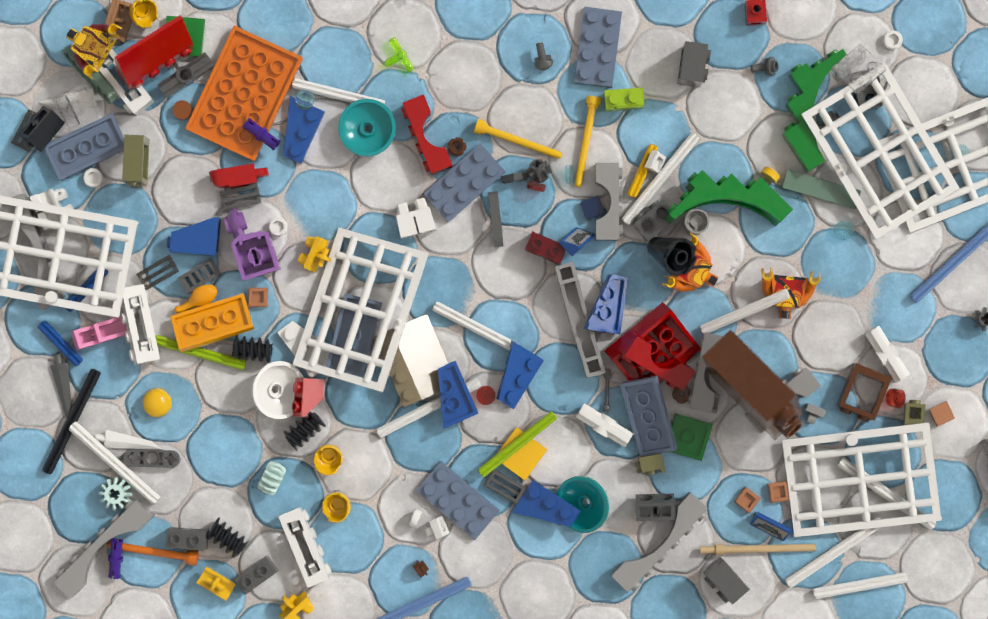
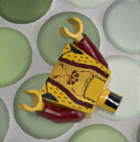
[66,23,122,79]

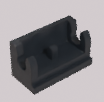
[19,106,65,152]

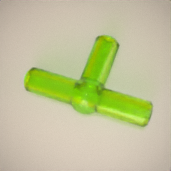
[384,37,414,72]

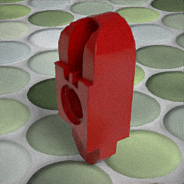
[209,163,269,189]

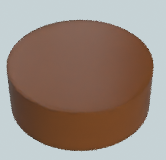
[173,100,193,120]

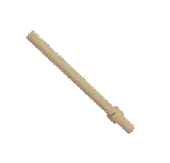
[700,544,816,556]

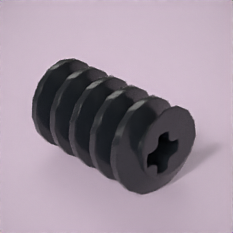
[232,335,273,363]
[283,411,326,451]
[207,517,250,558]

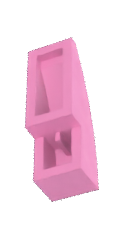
[71,316,127,351]

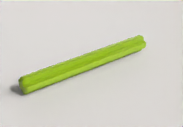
[155,335,246,370]
[478,411,557,477]

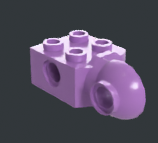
[224,207,281,281]

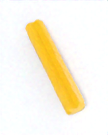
[627,144,658,198]

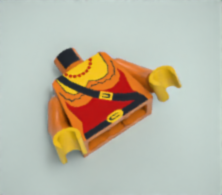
[662,233,719,292]
[761,267,821,319]

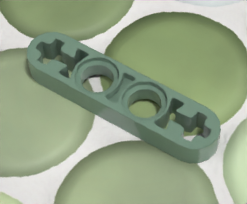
[62,44,118,104]

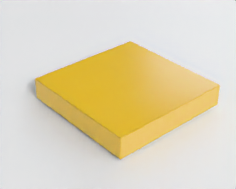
[498,427,548,480]

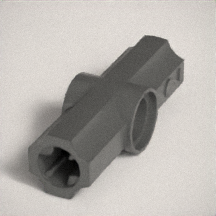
[157,52,214,99]

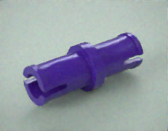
[243,118,281,151]
[108,538,123,579]

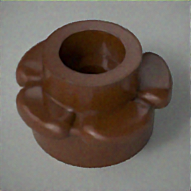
[448,137,467,156]
[672,386,690,404]
[412,560,429,578]

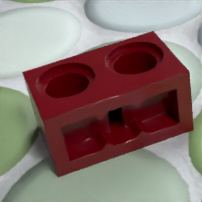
[525,231,566,265]

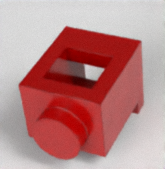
[745,0,767,26]

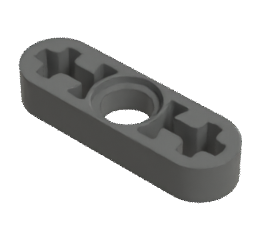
[488,191,503,247]
[124,449,181,468]

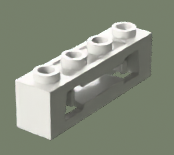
[99,49,154,116]
[120,284,160,366]
[278,507,332,588]

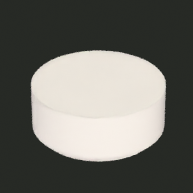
[882,30,903,50]
[83,168,104,188]
[268,217,288,237]
[409,508,422,529]

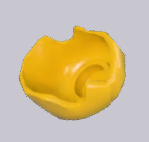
[129,0,158,28]
[143,388,172,418]
[313,444,343,476]
[322,492,351,523]

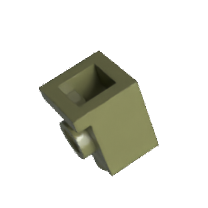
[903,400,926,425]
[635,453,665,476]

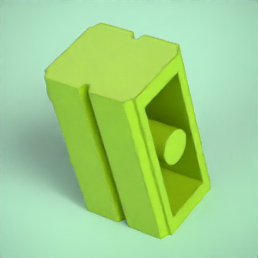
[604,88,644,112]

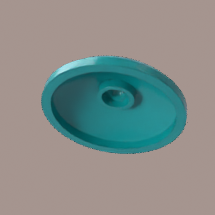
[338,99,396,156]
[556,476,609,533]

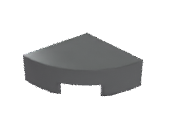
[501,172,528,184]

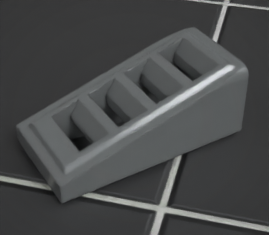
[178,258,221,294]

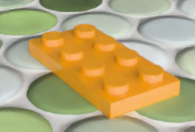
[170,293,254,352]

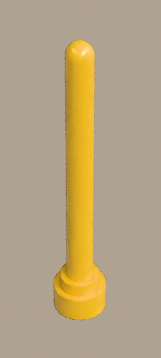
[574,95,602,187]
[473,118,562,159]

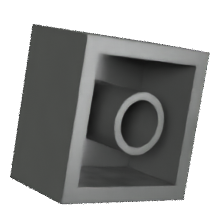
[677,41,711,87]
[703,557,750,605]

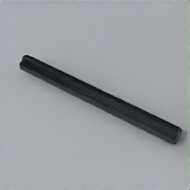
[42,369,101,474]

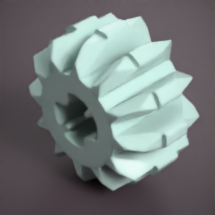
[258,461,286,495]
[99,477,133,510]

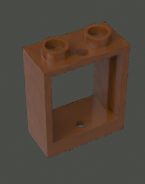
[836,363,892,422]

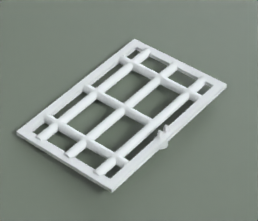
[801,63,959,239]
[879,97,988,233]
[0,196,139,318]
[292,227,429,392]
[782,422,942,537]

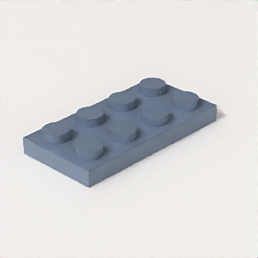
[574,7,622,88]
[44,113,124,181]
[423,143,506,223]
[326,293,382,377]
[620,376,678,457]
[416,461,500,540]

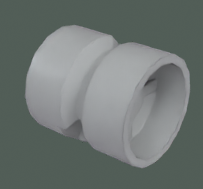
[682,209,710,235]

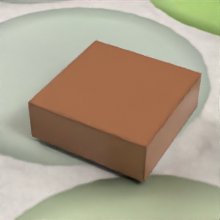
[248,288,268,307]
[928,401,955,427]
[767,481,790,503]
[734,486,761,514]

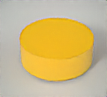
[761,166,780,184]

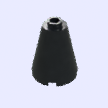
[647,237,697,276]

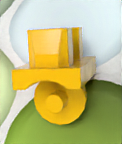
[297,236,331,273]
[197,566,236,601]
[279,591,314,619]

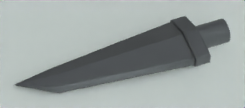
[50,354,72,419]

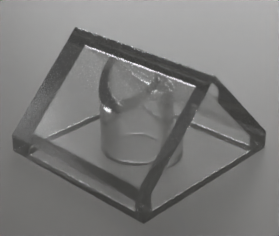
[52,83,103,133]

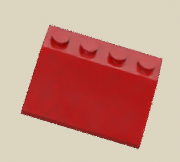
[115,15,193,90]
[604,302,701,384]

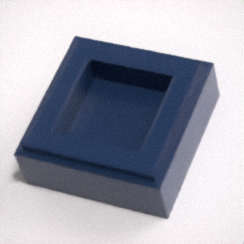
[580,196,605,220]

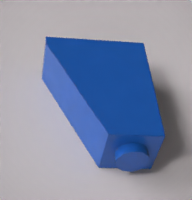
[167,217,221,257]

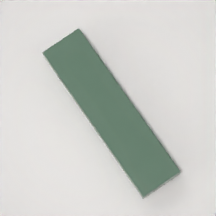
[782,169,861,209]

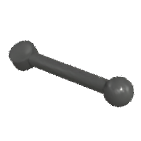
[603,372,612,412]

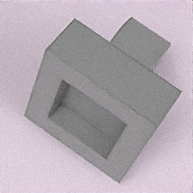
[803,403,826,424]

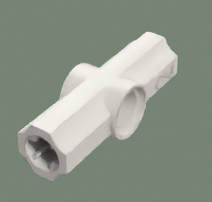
[864,326,910,383]
[576,403,633,447]

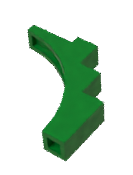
[782,49,847,173]
[665,170,793,226]

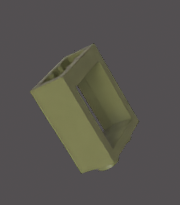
[122,134,150,188]

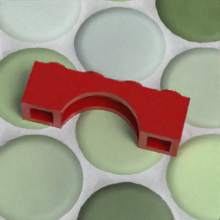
[401,94,453,175]
[618,330,696,390]

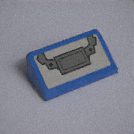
[559,227,595,257]
[750,512,792,541]

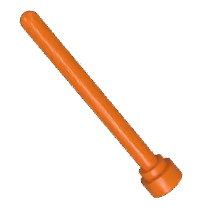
[107,541,199,566]

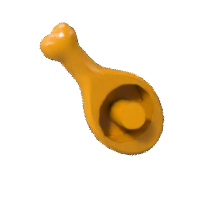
[174,284,218,314]

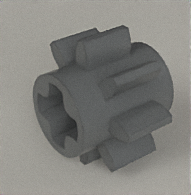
[526,159,552,183]
[971,307,988,331]

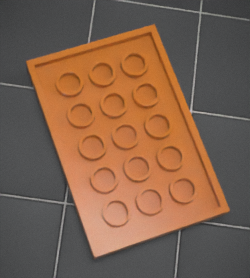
[185,25,304,162]

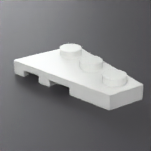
[277,321,329,378]

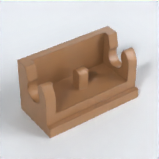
[105,0,132,43]

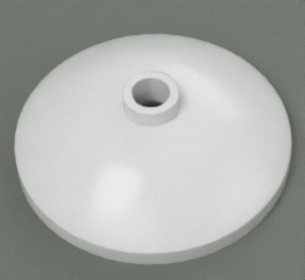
[252,361,304,419]

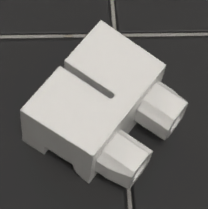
[30,188,74,231]
[396,198,437,239]

